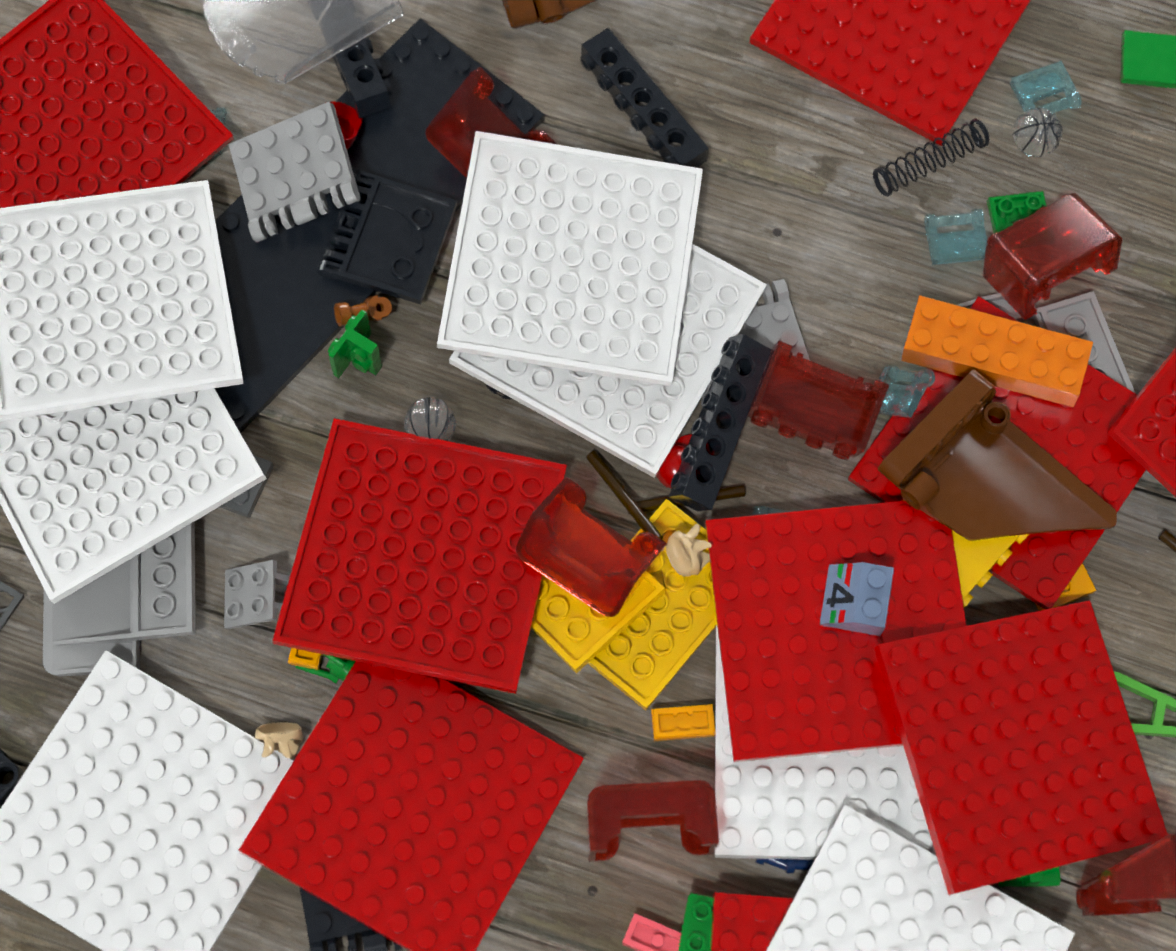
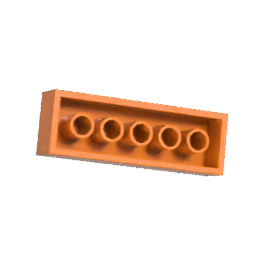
[901,295,1093,407]

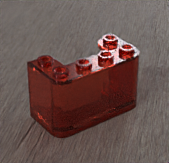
[983,193,1122,320]
[748,341,889,461]
[585,780,719,862]

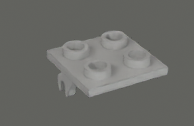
[224,560,290,629]

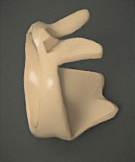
[666,524,712,577]
[255,722,304,760]

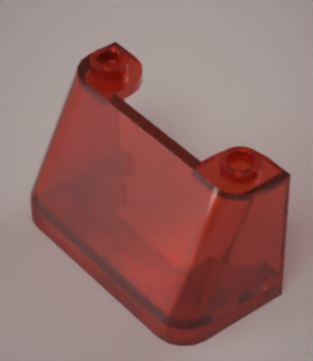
[425,67,558,178]
[516,477,667,617]
[1076,834,1176,917]

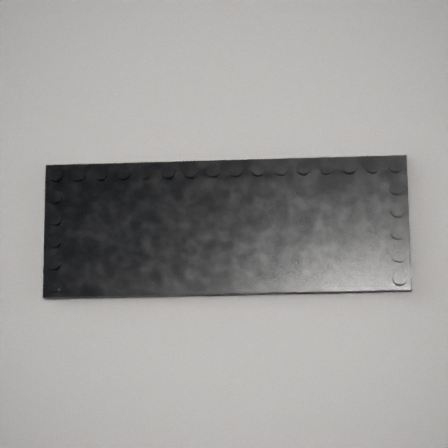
[215,18,545,433]

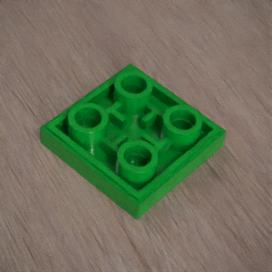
[1121,30,1176,89]
[987,191,1055,252]

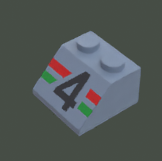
[819,562,894,636]

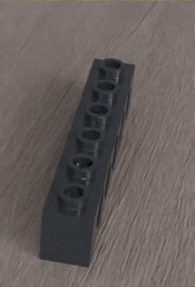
[308,0,393,119]
[580,28,709,168]
[668,334,772,512]

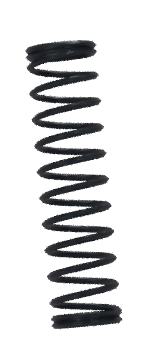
[873,118,990,197]

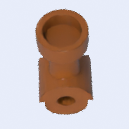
[334,295,392,326]

